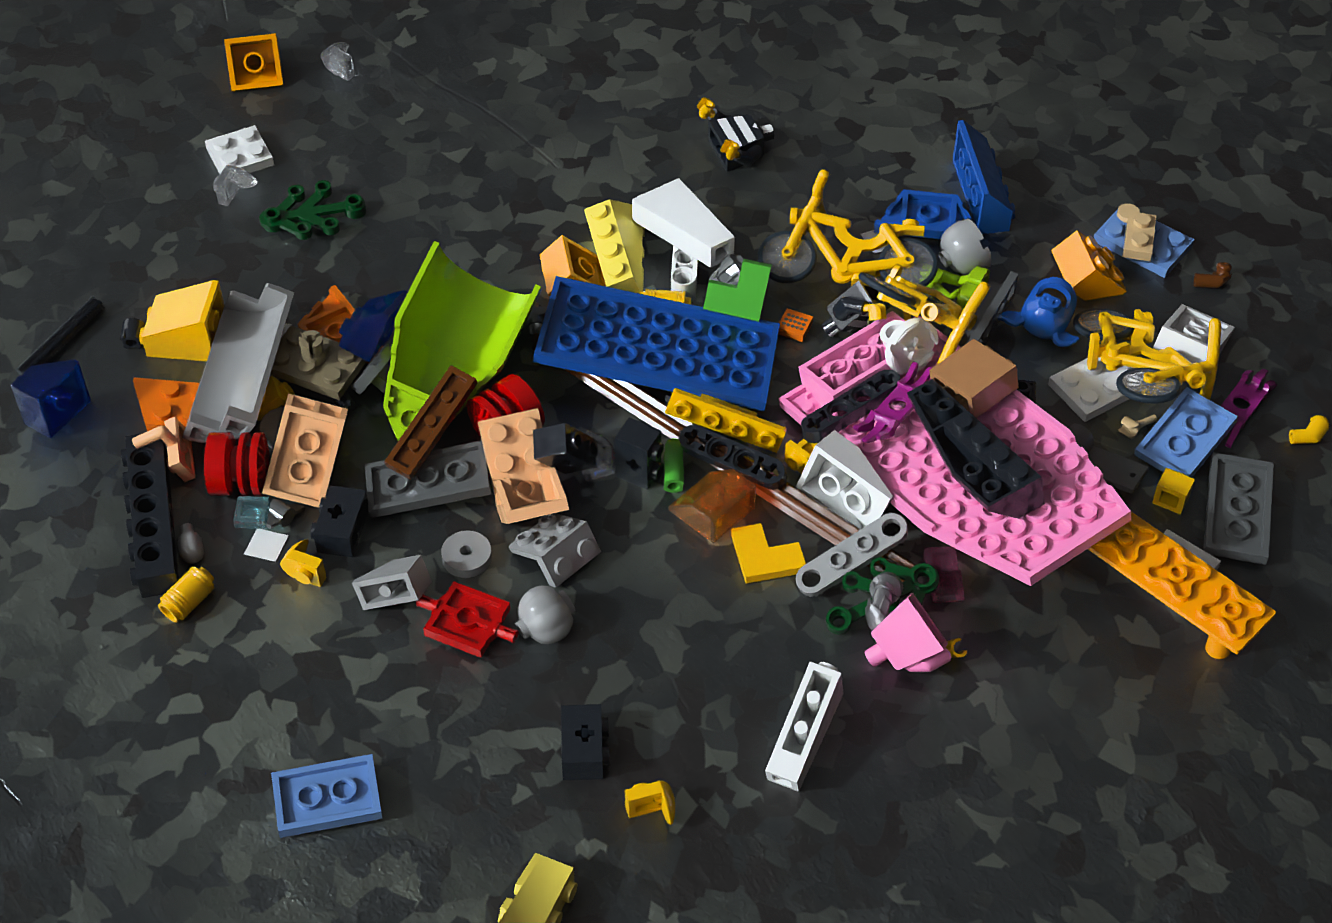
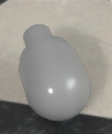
[177,523,204,564]

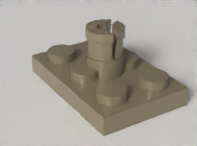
[270,325,368,400]

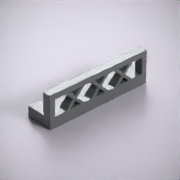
[959,271,1019,347]

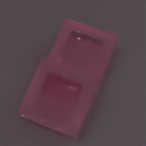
[923,546,965,603]

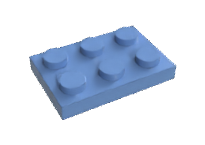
[1094,209,1194,278]
[1134,387,1238,478]
[271,754,383,838]

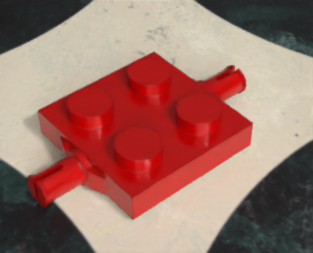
[416,581,519,658]

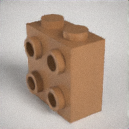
[929,339,1019,418]

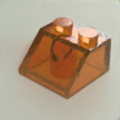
[669,469,756,543]

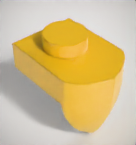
[280,539,326,587]
[625,781,676,825]

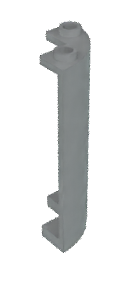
[182,283,294,443]

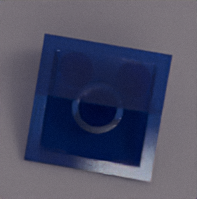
[338,290,408,362]
[11,359,91,438]

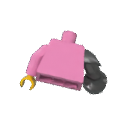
[864,572,967,672]

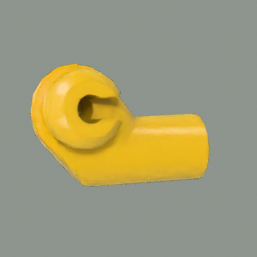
[1289,415,1329,444]

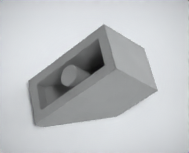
[352,555,432,610]

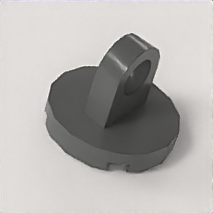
[351,343,391,395]

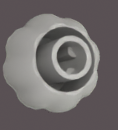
[515,585,575,644]

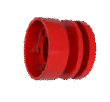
[466,374,545,438]
[204,432,270,496]

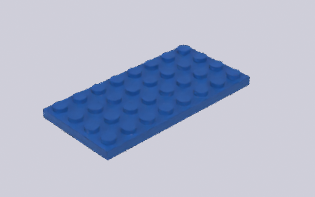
[533,276,780,411]

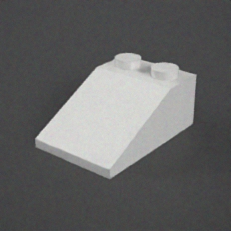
[1153,304,1235,363]
[796,430,893,529]

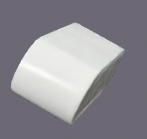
[671,245,698,303]

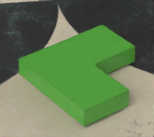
[703,259,772,322]

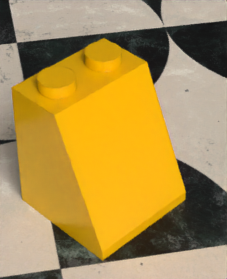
[139,280,224,361]

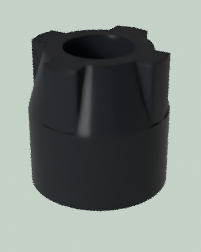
[120,318,146,349]

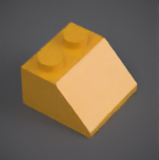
[224,33,283,91]
[540,235,606,296]

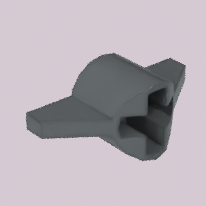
[266,499,305,529]

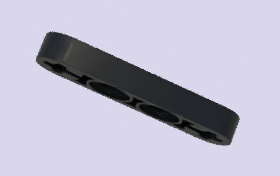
[801,370,900,443]
[679,425,787,490]

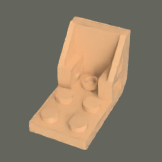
[262,394,348,508]
[478,408,569,524]

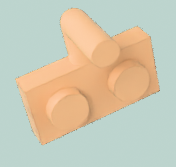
[132,417,196,482]

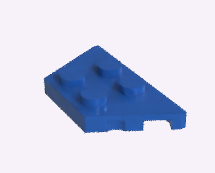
[874,189,972,239]

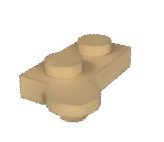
[1117,204,1156,261]

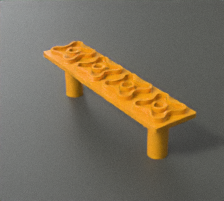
[1088,511,1276,659]

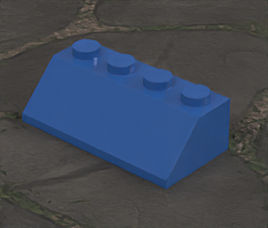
[952,120,1015,234]

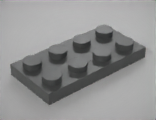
[365,441,492,518]
[1203,452,1274,565]

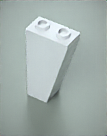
[632,178,735,268]
[765,662,843,792]

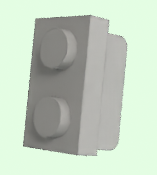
[509,513,601,587]

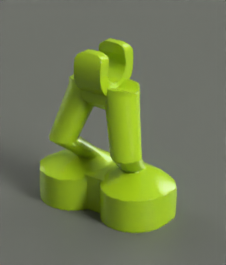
[919,265,990,309]

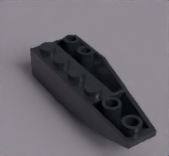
[907,379,1045,519]

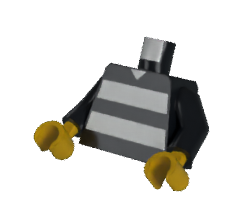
[697,97,774,172]
[822,280,911,337]

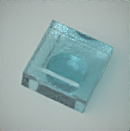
[233,496,270,529]

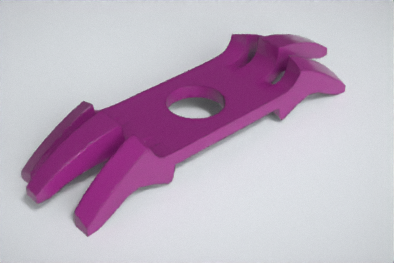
[853,361,932,443]
[1221,369,1277,448]

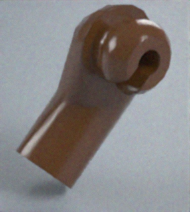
[1194,262,1232,288]

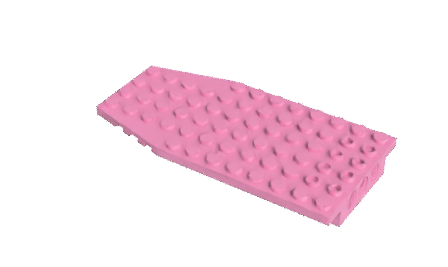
[778,311,1131,586]

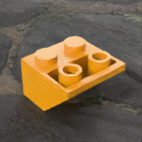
[1051,230,1127,301]

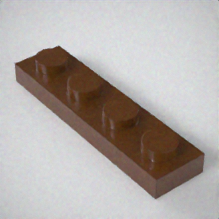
[384,366,478,480]

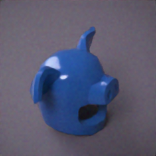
[998,277,1079,347]

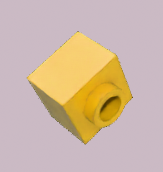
[1152,468,1195,515]

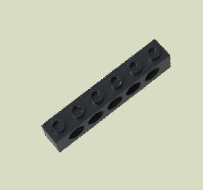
[121,433,179,598]

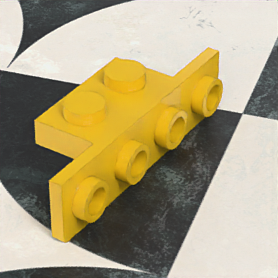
[665,388,787,453]

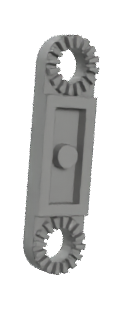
[796,513,908,597]

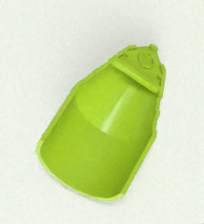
[383,241,541,441]

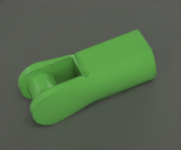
[663,438,684,493]

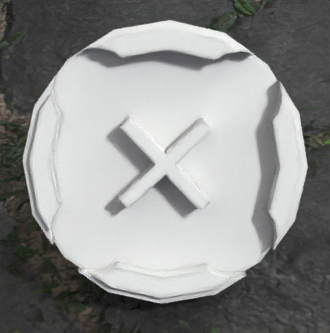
[880,317,939,375]

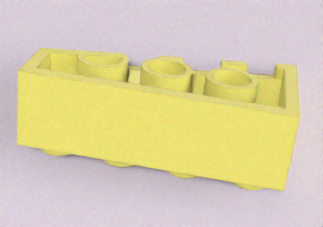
[584,199,645,294]
[498,853,578,923]

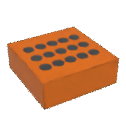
[778,308,813,342]

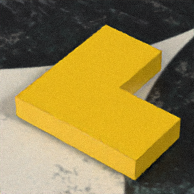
[731,523,806,584]

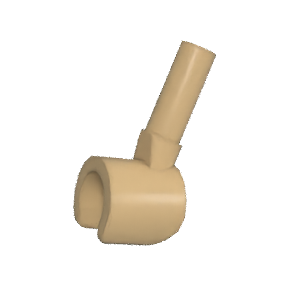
[1118,415,1157,439]

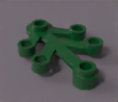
[259,180,366,240]
[826,557,939,643]

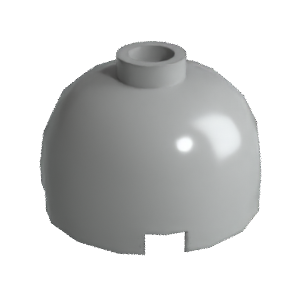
[939,218,992,275]

